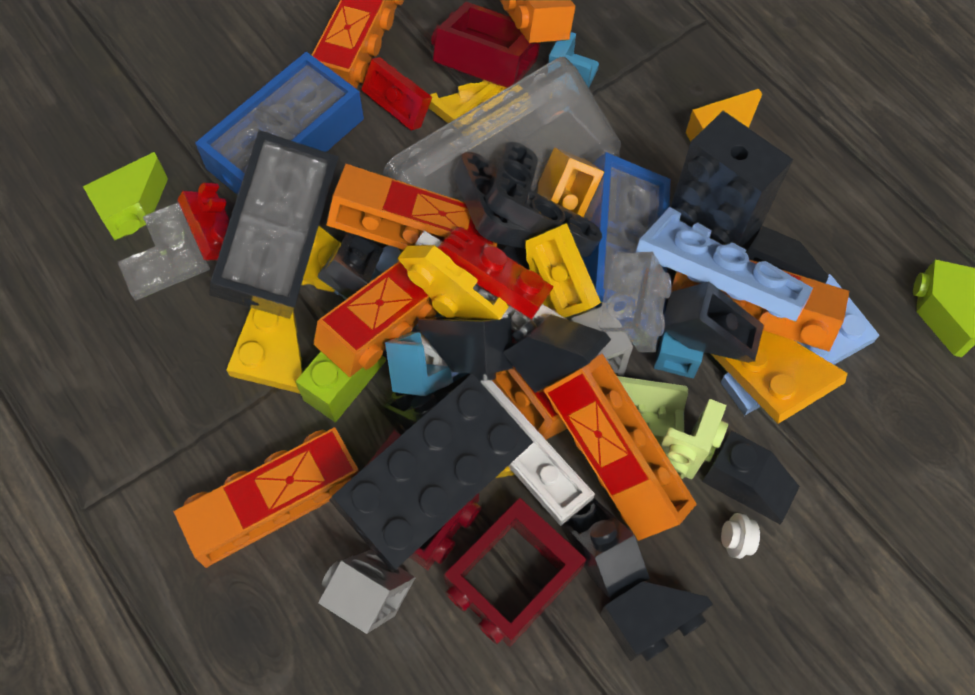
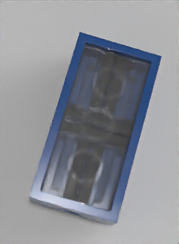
[195,52,364,195]
[582,152,671,335]

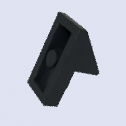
[318,232,384,298]

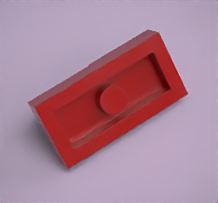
[361,57,432,131]
[178,183,230,260]

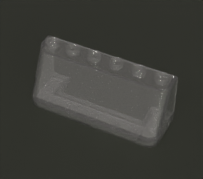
[383,57,621,202]

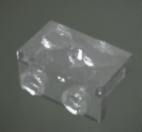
[598,252,671,352]

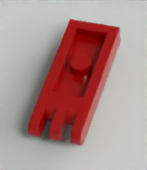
[437,227,554,319]

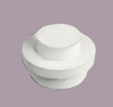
[721,513,760,559]

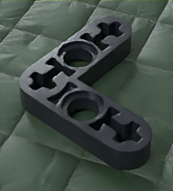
[485,142,602,257]
[453,152,538,249]

